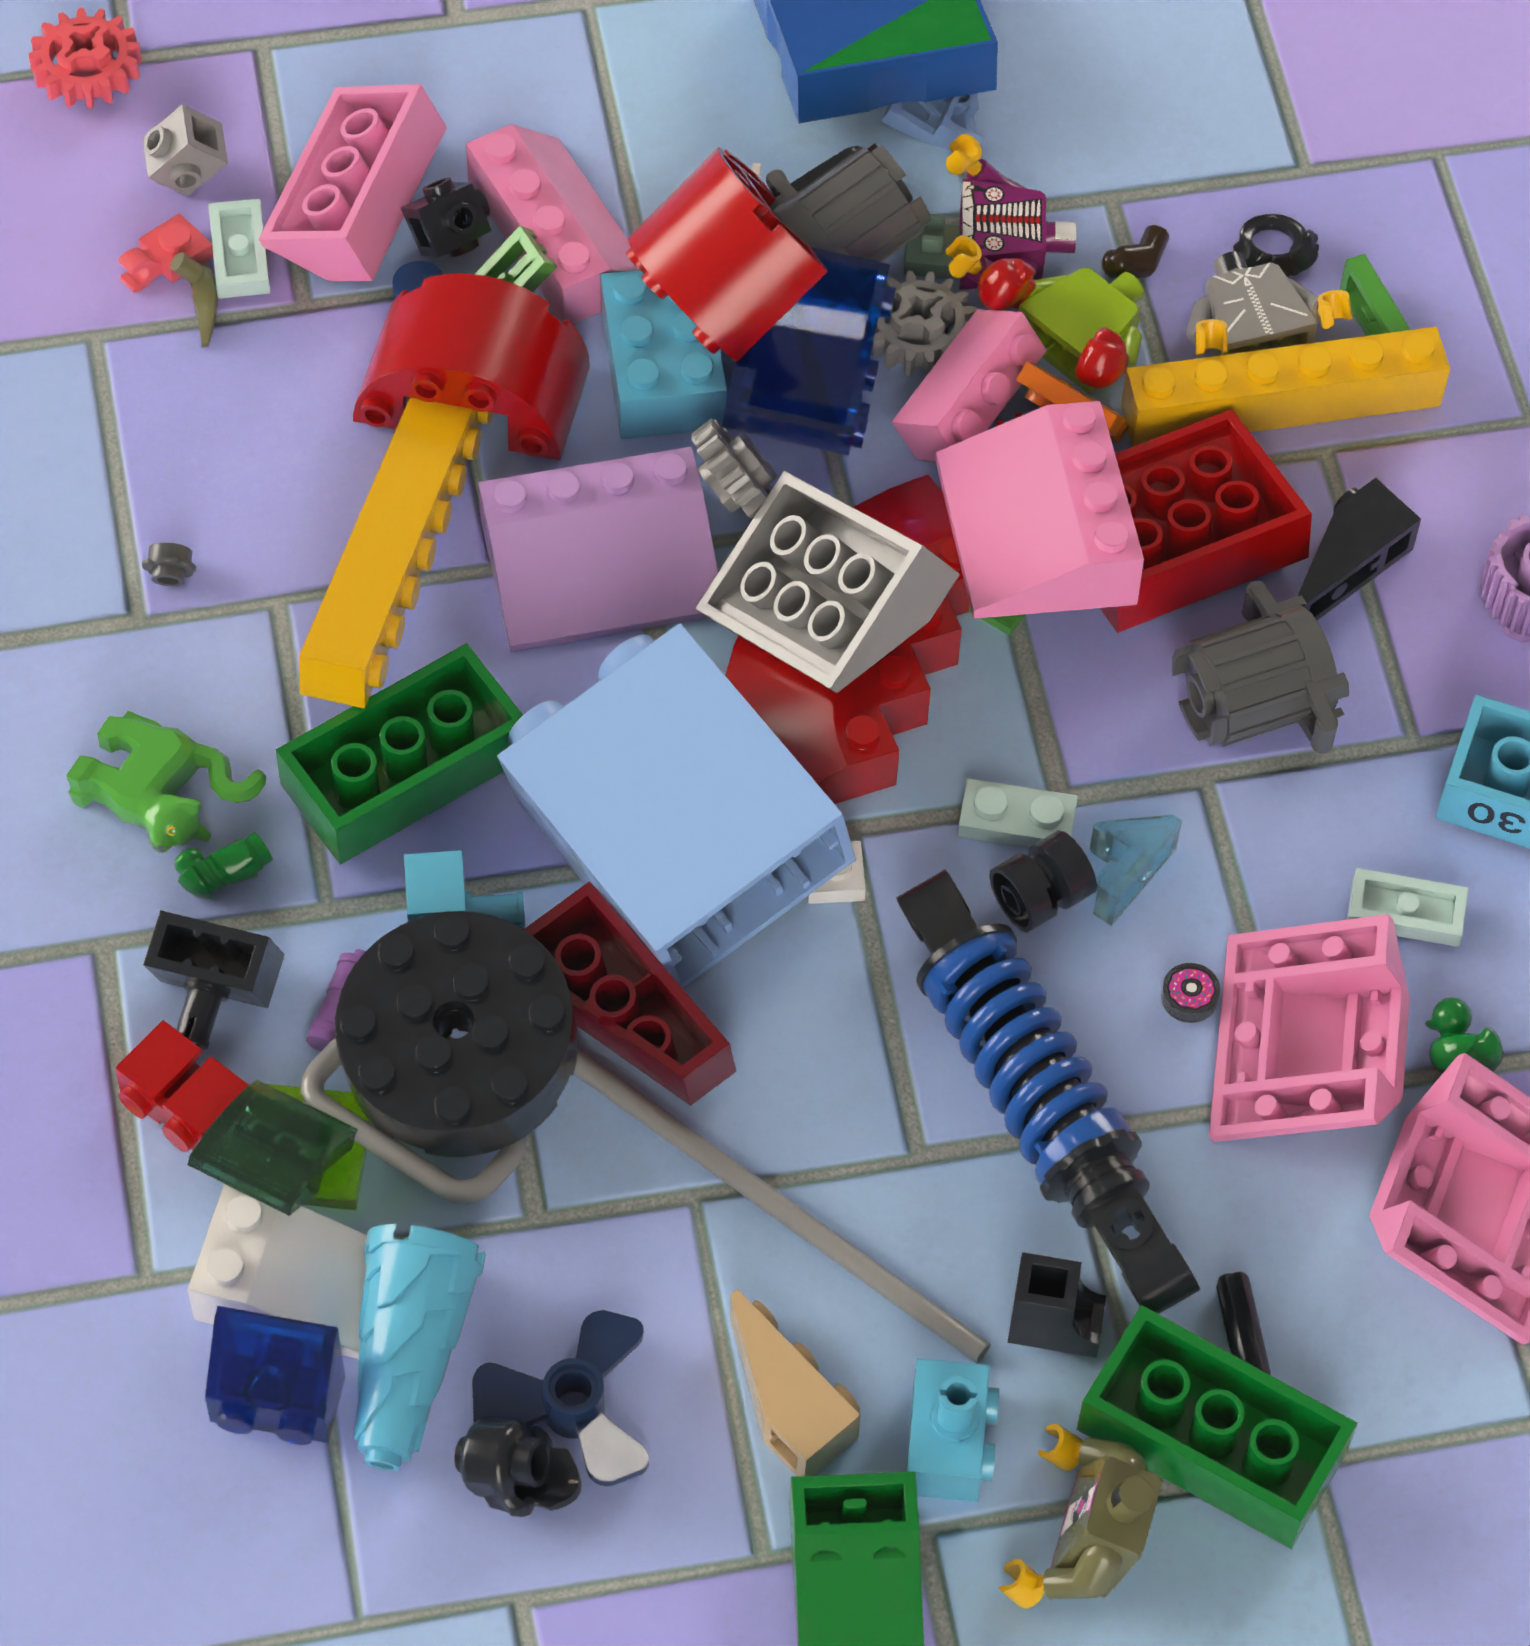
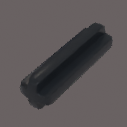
[1216,1272,1271,1375]

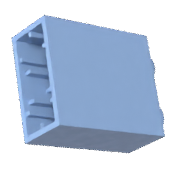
[497,623,856,989]

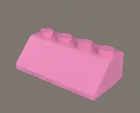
[258,84,447,282]
[466,124,639,324]

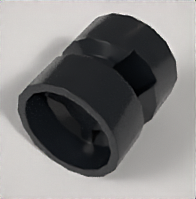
[989,830,1097,933]

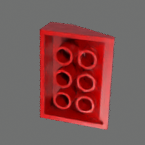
[1100,409,1312,633]

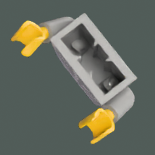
[1186,251,1353,357]

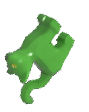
[66,711,266,853]

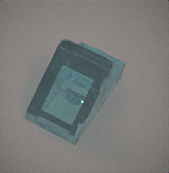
[1090,815,1182,926]

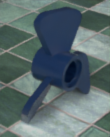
[472,1310,649,1486]

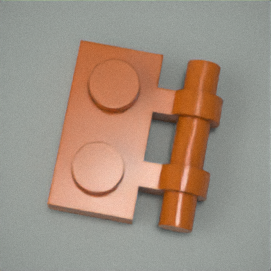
[1016,361,1129,443]

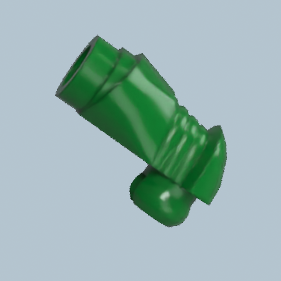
[174,832,273,900]

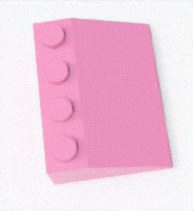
[935,401,1144,619]

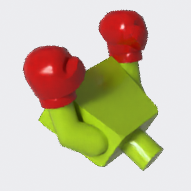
[977,258,1144,394]

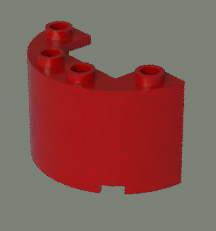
[625,147,828,362]
[353,273,590,461]

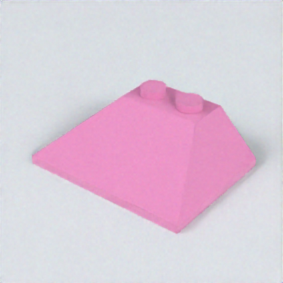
[1209,914,1410,1142]
[1369,1053,1530,1345]

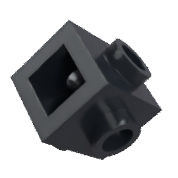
[401,177,492,258]

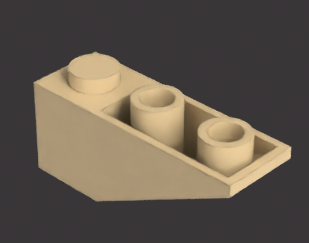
[730,1289,860,1476]

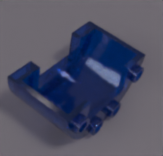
[722,247,896,456]

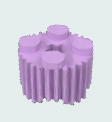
[1480,514,1530,642]

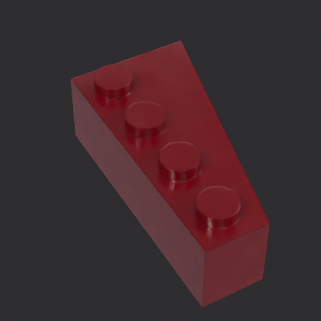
[523,881,737,1106]

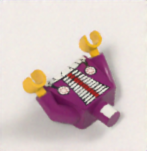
[945,134,1076,289]

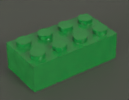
[275,643,523,865]
[1076,1305,1358,1549]

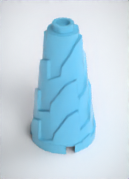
[353,1224,486,1471]

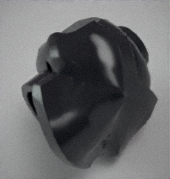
[454,1417,582,1517]

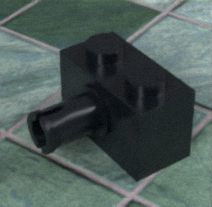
[143,910,285,1049]

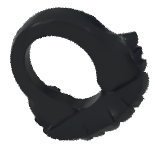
[1233,214,1319,278]

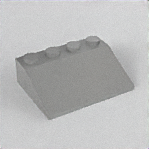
[695,471,960,693]

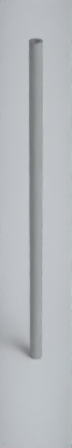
[574,1048,991,1363]

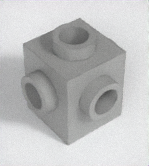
[142,104,228,196]

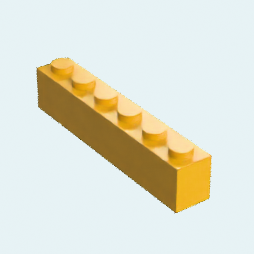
[1121,326,1450,447]

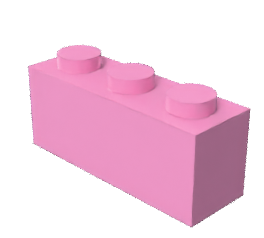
[891,309,1047,462]

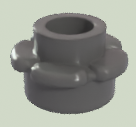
[142,543,196,586]

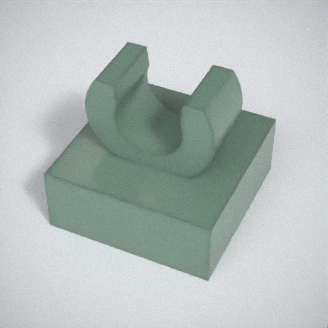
[904,214,960,279]

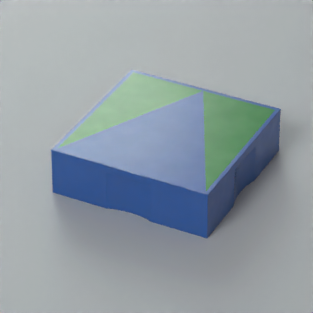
[754,0,998,124]

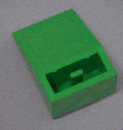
[789,1472,924,1646]

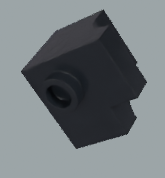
[1007,1252,1106,1358]

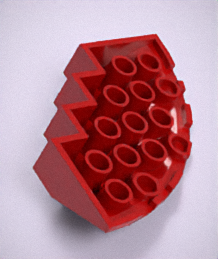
[725,474,970,804]

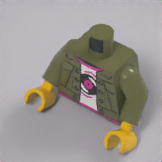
[999,1424,1162,1609]

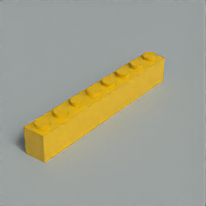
[299,397,494,709]

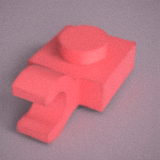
[118,213,213,293]

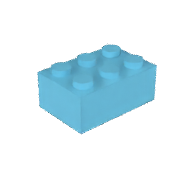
[600,270,727,439]

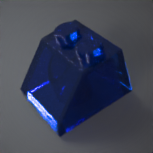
[205,1306,345,1445]

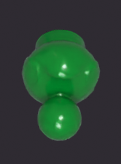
[1425,997,1504,1073]

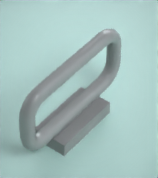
[300,1036,526,1203]

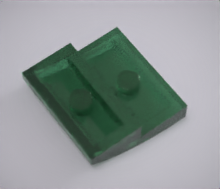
[187,1080,358,1216]

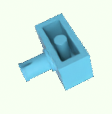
[404,850,525,929]
[906,1358,999,1502]

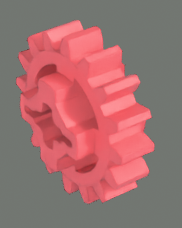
[29,8,142,108]

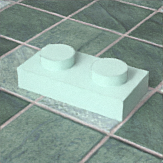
[208,198,270,299]
[957,778,1078,848]
[1347,868,1469,947]

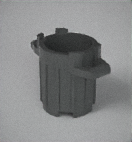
[766,143,931,310]
[1172,581,1349,753]

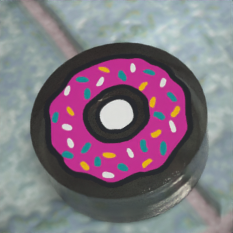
[1161,963,1220,1023]

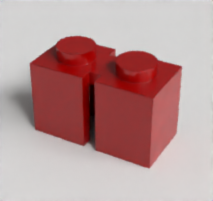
[115,1020,255,1161]

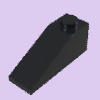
[1297,478,1421,620]

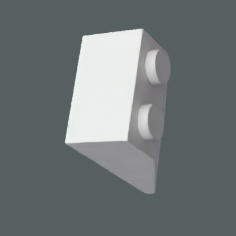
[188,1184,367,1359]

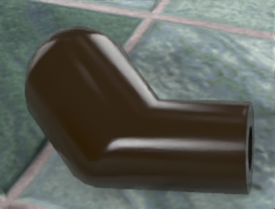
[1102,225,1170,279]

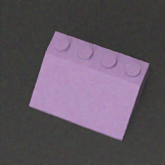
[478,446,718,652]

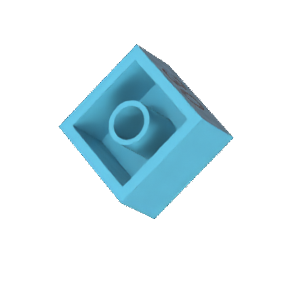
[1435,694,1530,848]

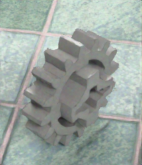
[863,271,976,376]
[691,418,777,519]

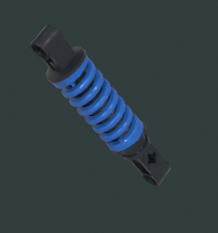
[896,869,1201,1314]

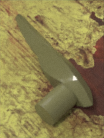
[170,252,218,348]

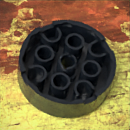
[335,911,578,1157]

